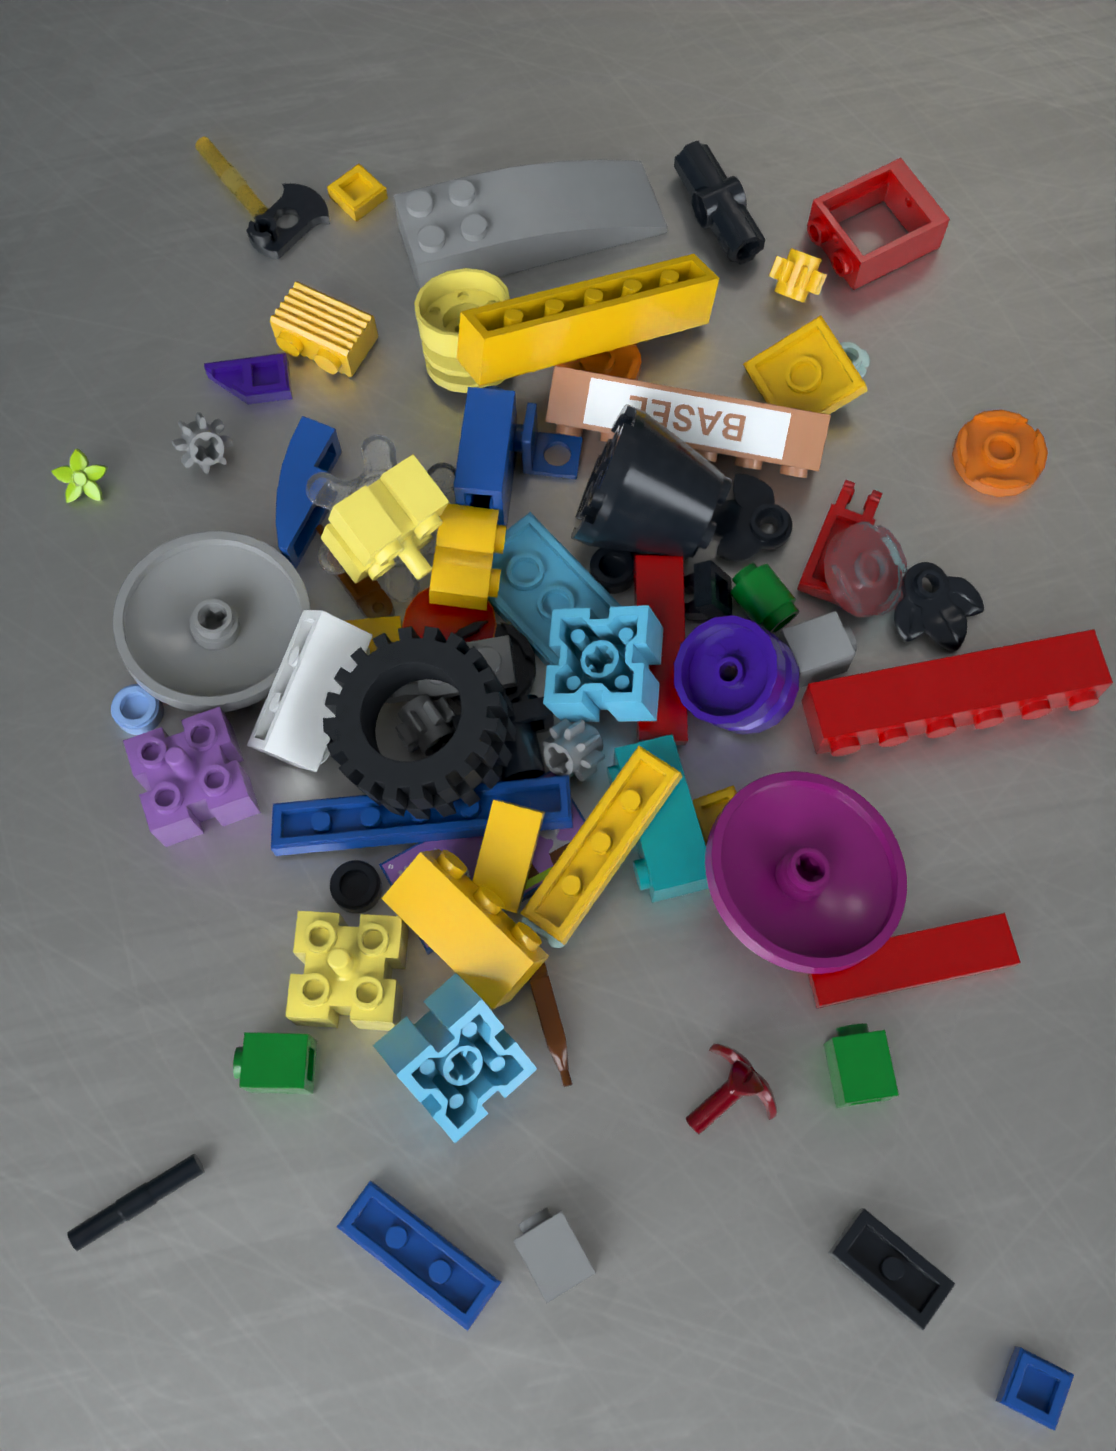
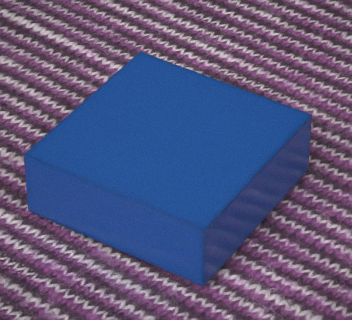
[996,1346,1074,1431]

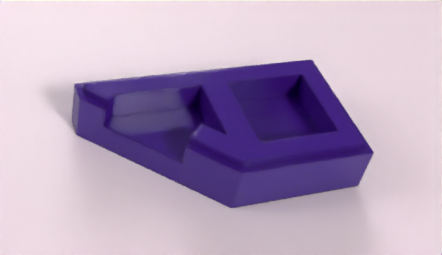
[204,353,292,405]

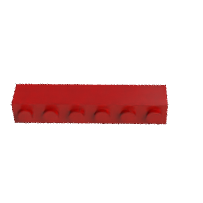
[801,629,1113,757]

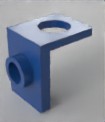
[514,402,582,479]

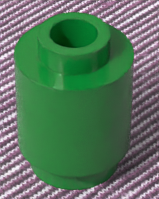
[730,563,800,634]

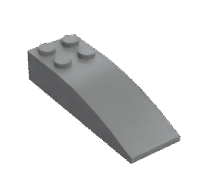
[393,160,668,290]

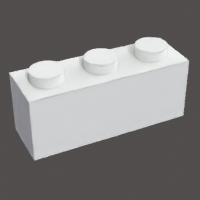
[247,610,373,772]

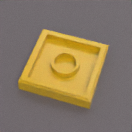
[743,315,868,415]

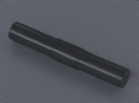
[67,1154,205,1251]

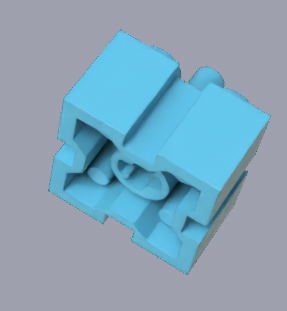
[543,605,664,722]
[373,973,537,1143]

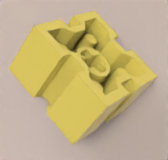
[321,454,449,584]
[285,911,409,1031]

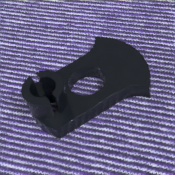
[246,183,330,259]

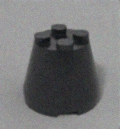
[571,404,732,560]

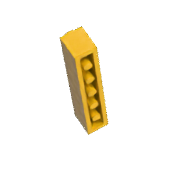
[456,254,719,386]

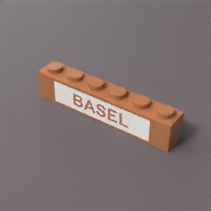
[545,366,831,478]

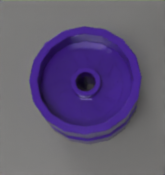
[674,615,799,734]

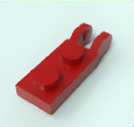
[797,480,883,606]

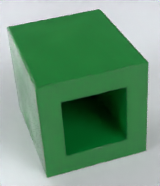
[823,1023,899,1108]
[233,1032,317,1094]

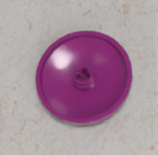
[705,771,907,974]

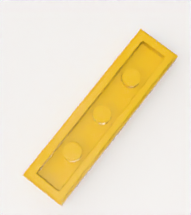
[520,746,683,945]

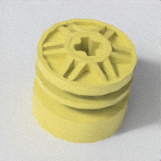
[414,268,510,393]

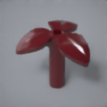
[686,1044,777,1135]

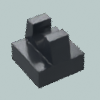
[684,560,733,620]

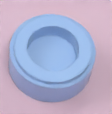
[111,684,164,735]

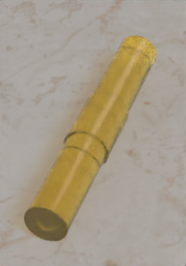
[195,137,268,218]

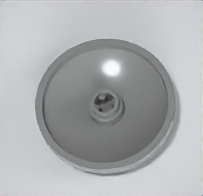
[113,531,311,713]

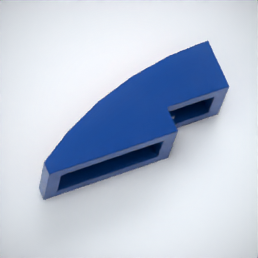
[276,416,342,569]

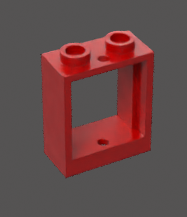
[807,158,950,290]

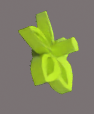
[51,448,108,503]

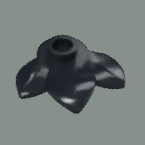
[710,473,793,561]
[894,562,984,652]

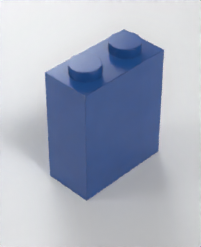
[453,386,517,530]

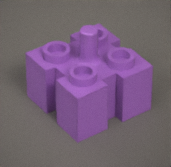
[123,707,261,847]

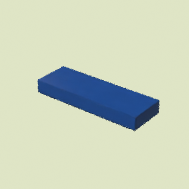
[337,1181,501,1331]

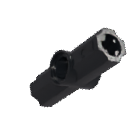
[674,140,765,265]

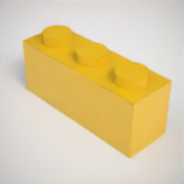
[381,849,549,1009]

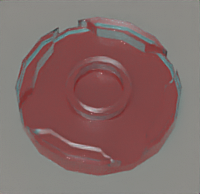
[824,521,907,618]

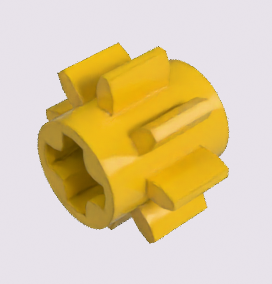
[769,248,827,303]

